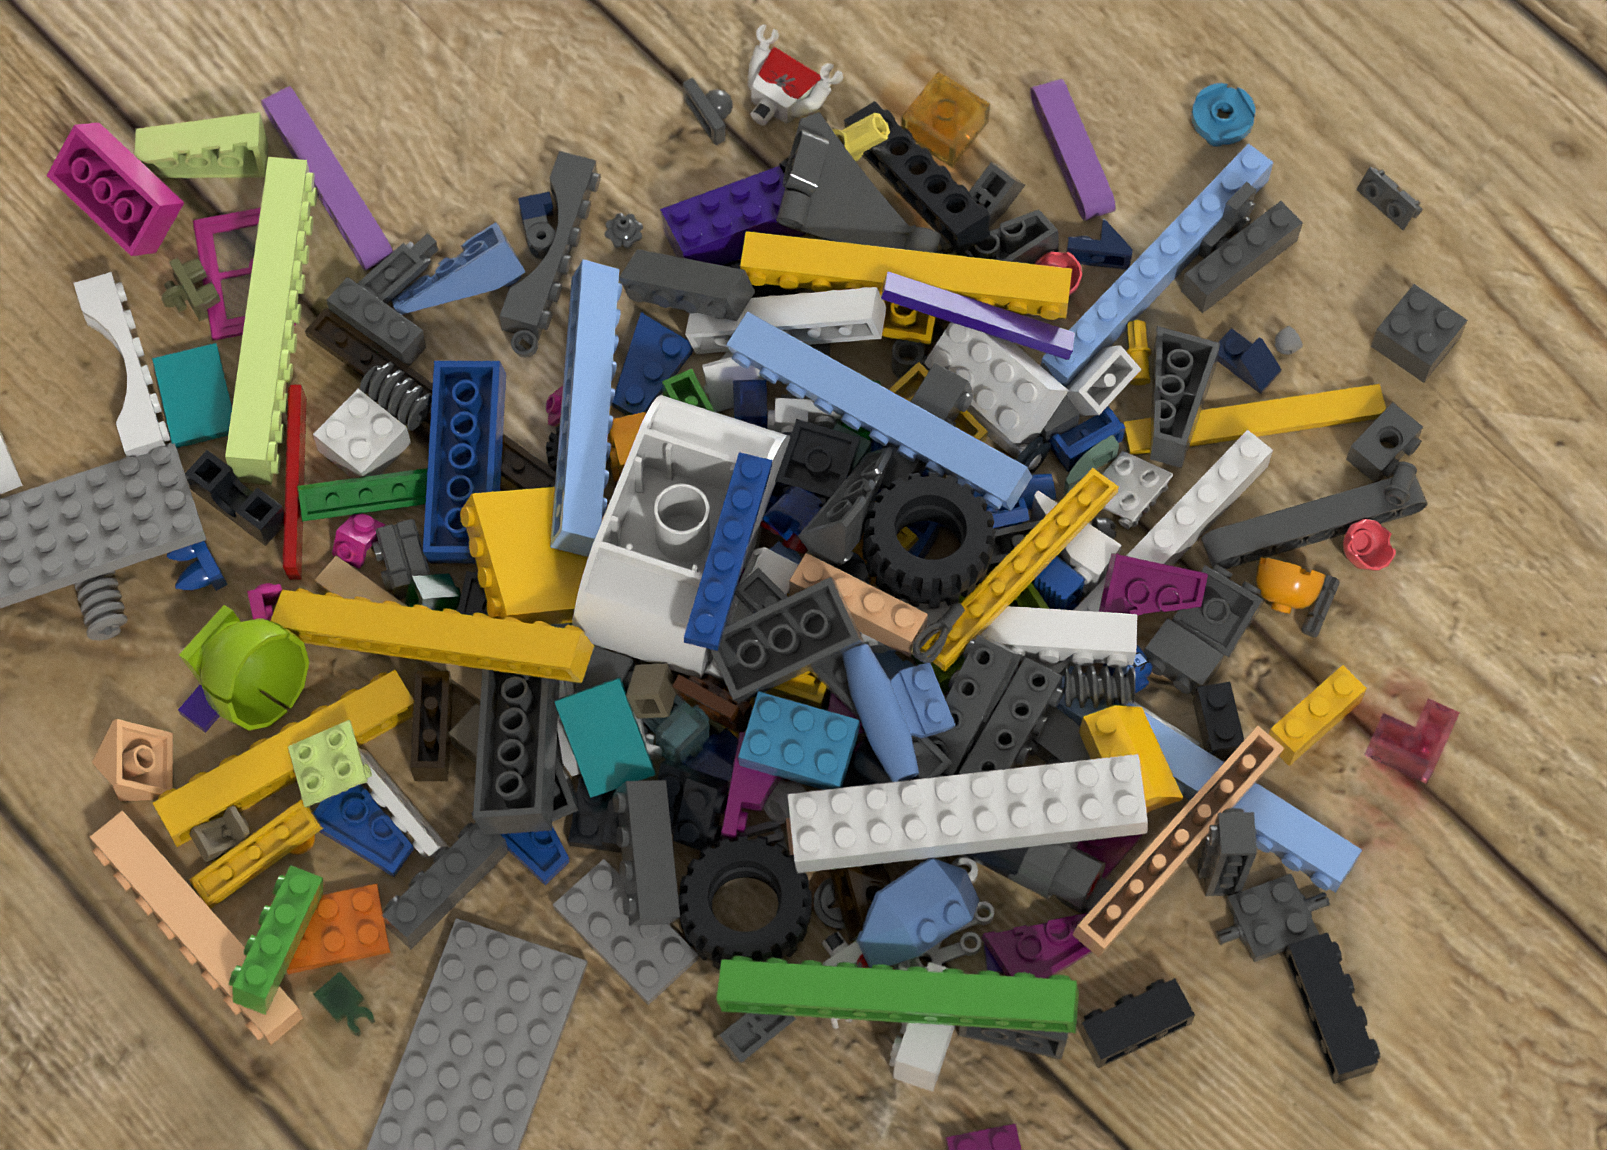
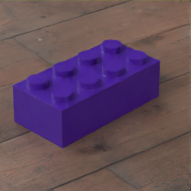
[660,166,807,266]

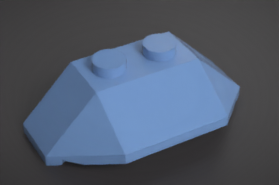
[856,858,980,968]

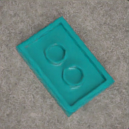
[152,343,232,448]
[554,677,656,798]

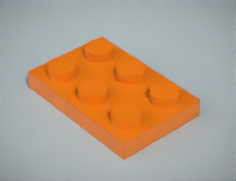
[286,884,391,975]

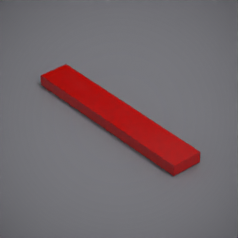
[283,384,307,580]

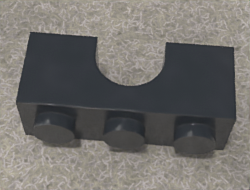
[185,450,285,546]

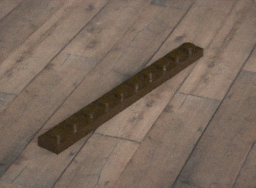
[305,308,556,490]

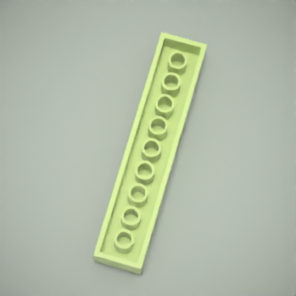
[225,157,317,485]

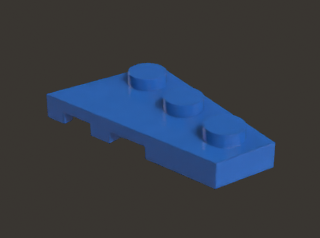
[612,312,694,416]
[313,784,414,877]
[472,812,570,885]

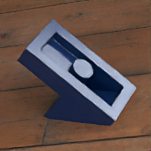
[1066,219,1133,270]
[1217,328,1282,394]

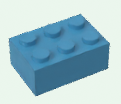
[738,691,860,790]

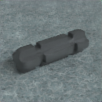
[1301,575,1340,638]

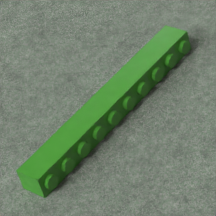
[716,956,1079,1033]

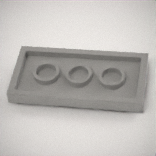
[553,859,699,1005]

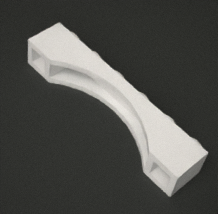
[73,272,171,457]

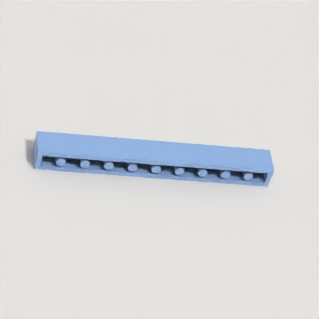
[1041,143,1273,388]
[550,259,622,557]
[726,311,1032,511]
[1056,666,1362,893]

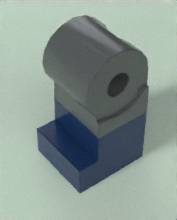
[518,192,555,259]

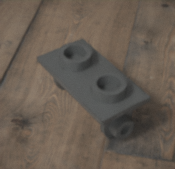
[1356,167,1423,230]

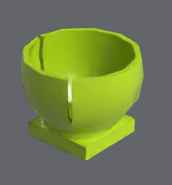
[179,605,310,730]

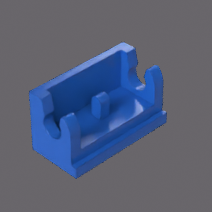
[1048,406,1125,472]

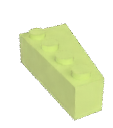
[134,112,268,178]

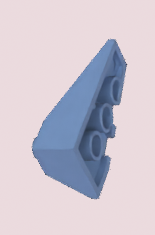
[392,222,525,315]

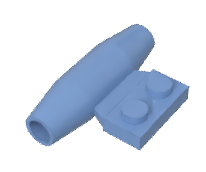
[842,644,956,782]

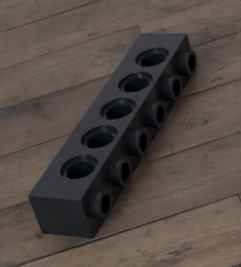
[844,101,991,255]

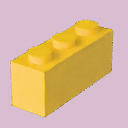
[1269,665,1367,766]

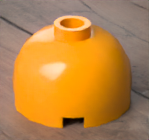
[1256,557,1326,614]

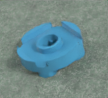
[1191,83,1256,147]

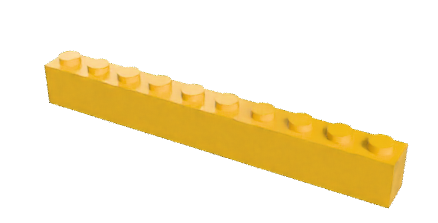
[740,231,1072,320]
[271,588,594,683]

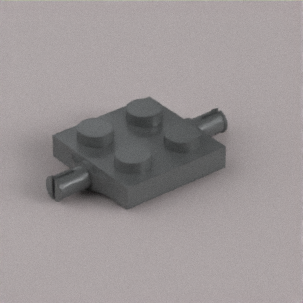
[1215,874,1330,962]

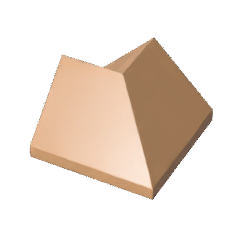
[92,719,173,802]

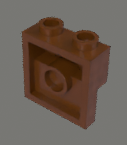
[672,674,753,735]

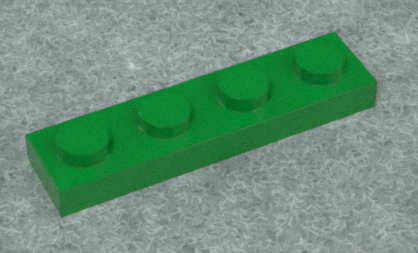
[297,468,428,522]

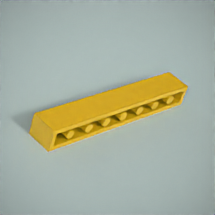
[152,670,414,847]

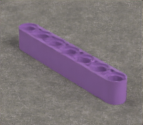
[261,86,393,271]

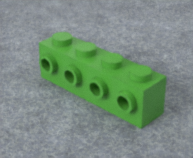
[229,865,323,1015]

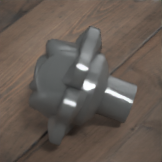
[605,213,643,248]

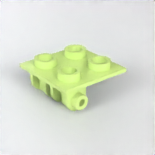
[288,720,372,807]

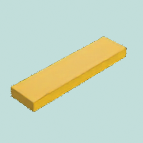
[189,799,323,909]

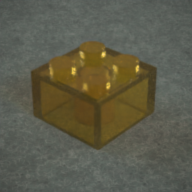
[901,71,990,167]

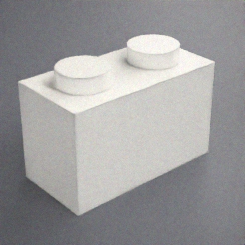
[1066,345,1141,416]

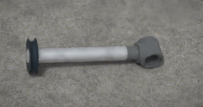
[891,339,1051,474]

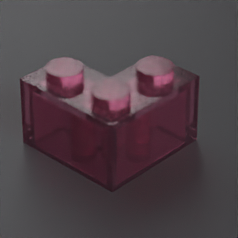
[1364,698,1460,784]

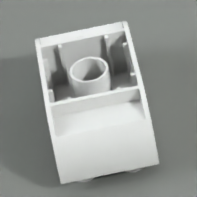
[572,395,790,679]

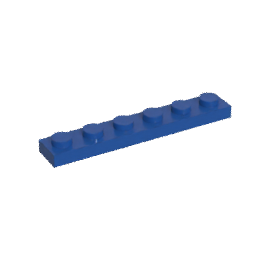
[684,452,772,651]

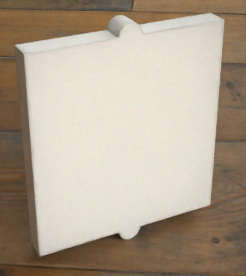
[702,357,767,412]

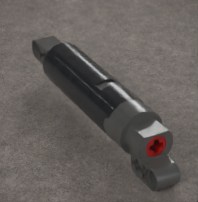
[842,736,1114,914]

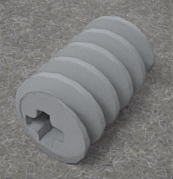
[74,570,128,640]

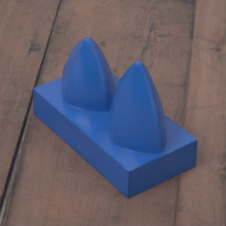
[167,541,228,591]

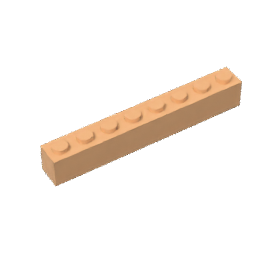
[1072,726,1284,958]
[90,811,303,1045]

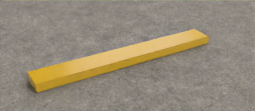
[1123,384,1386,455]
[920,468,1119,671]

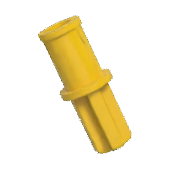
[1126,320,1152,386]

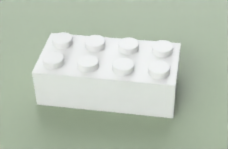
[924,322,1069,443]

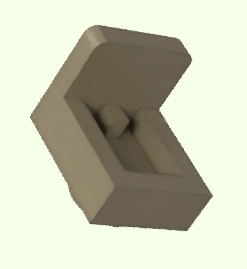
[189,805,250,862]

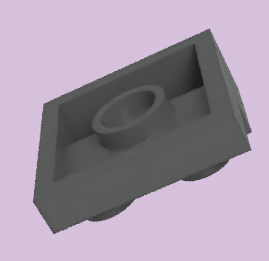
[1172,564,1265,658]

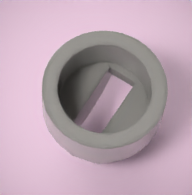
[1275,326,1303,355]

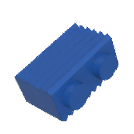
[1032,556,1086,610]

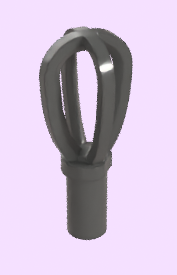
[912,602,965,663]

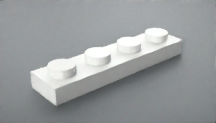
[358,748,450,858]

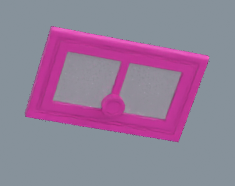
[193,208,296,341]

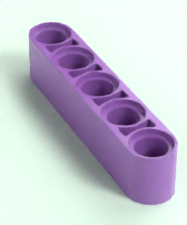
[1030,79,1116,221]

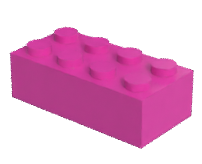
[46,122,185,256]

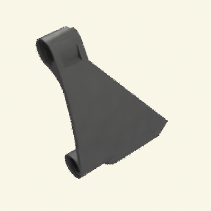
[776,112,941,253]

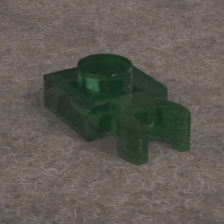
[313,971,375,1036]

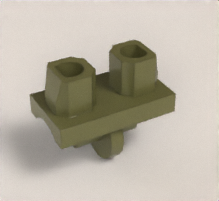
[161,257,220,321]

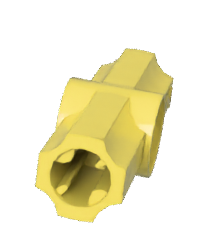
[833,113,890,161]

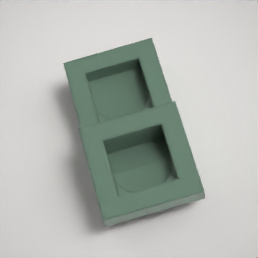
[1063,435,1119,495]

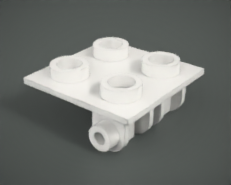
[1102,451,1173,529]

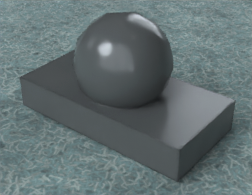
[683,77,733,145]

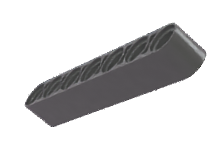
[1201,475,1428,569]

